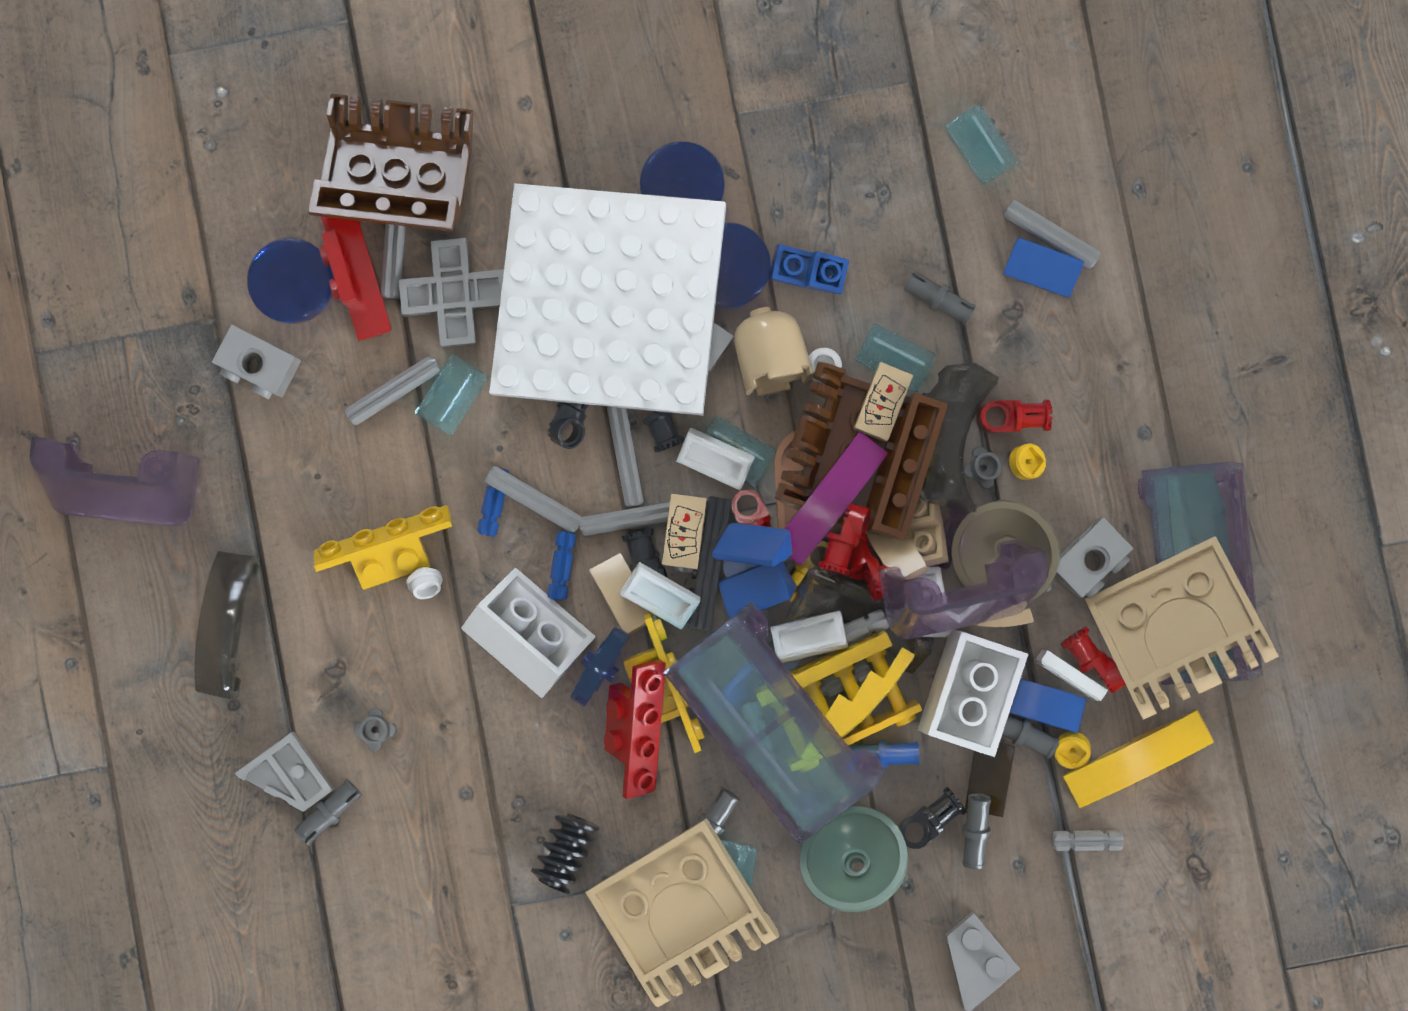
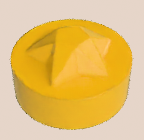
[1009,443,1046,480]
[1054,732,1091,769]

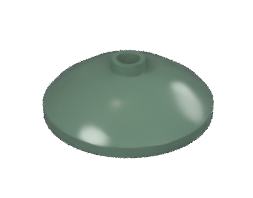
[800,806,908,912]

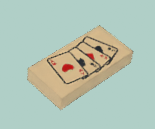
[853,362,913,442]
[662,494,707,570]

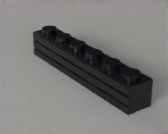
[687,496,732,631]

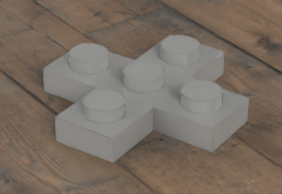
[399,238,504,348]

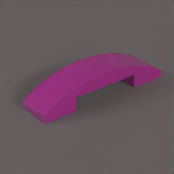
[784,431,888,566]

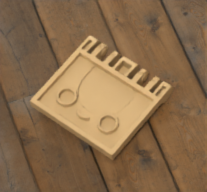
[1085,536,1279,720]
[585,818,779,1007]

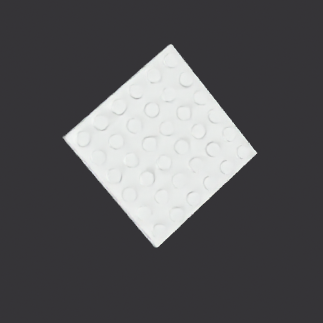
[489,183,726,416]

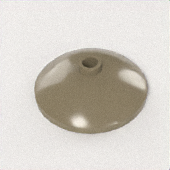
[952,500,1060,607]

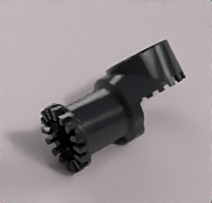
[548,402,589,449]
[642,411,684,453]
[622,529,668,578]
[898,787,968,849]

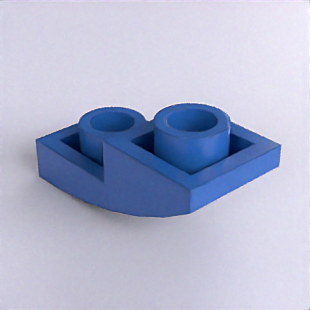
[768,244,849,295]
[1009,679,1087,734]

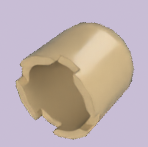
[734,307,814,396]

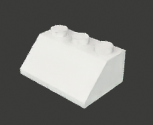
[461,567,596,698]
[917,629,1028,757]

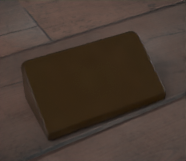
[965,743,1015,817]

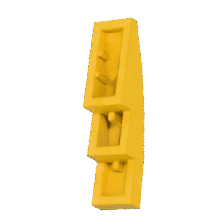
[801,647,915,761]
[1063,709,1214,808]

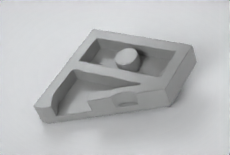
[235,732,335,812]
[945,912,1020,1011]

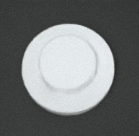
[406,567,443,599]

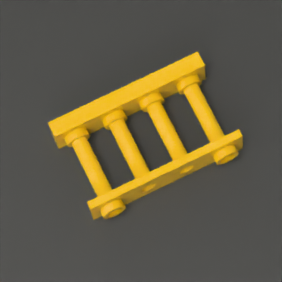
[753,631,922,772]

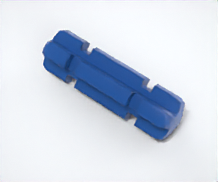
[477,468,510,537]
[547,531,576,601]

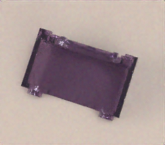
[30,437,199,526]
[878,540,1048,639]

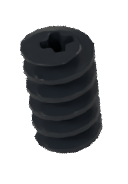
[531,813,600,894]

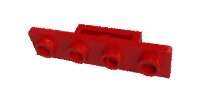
[319,216,392,342]
[604,660,666,799]

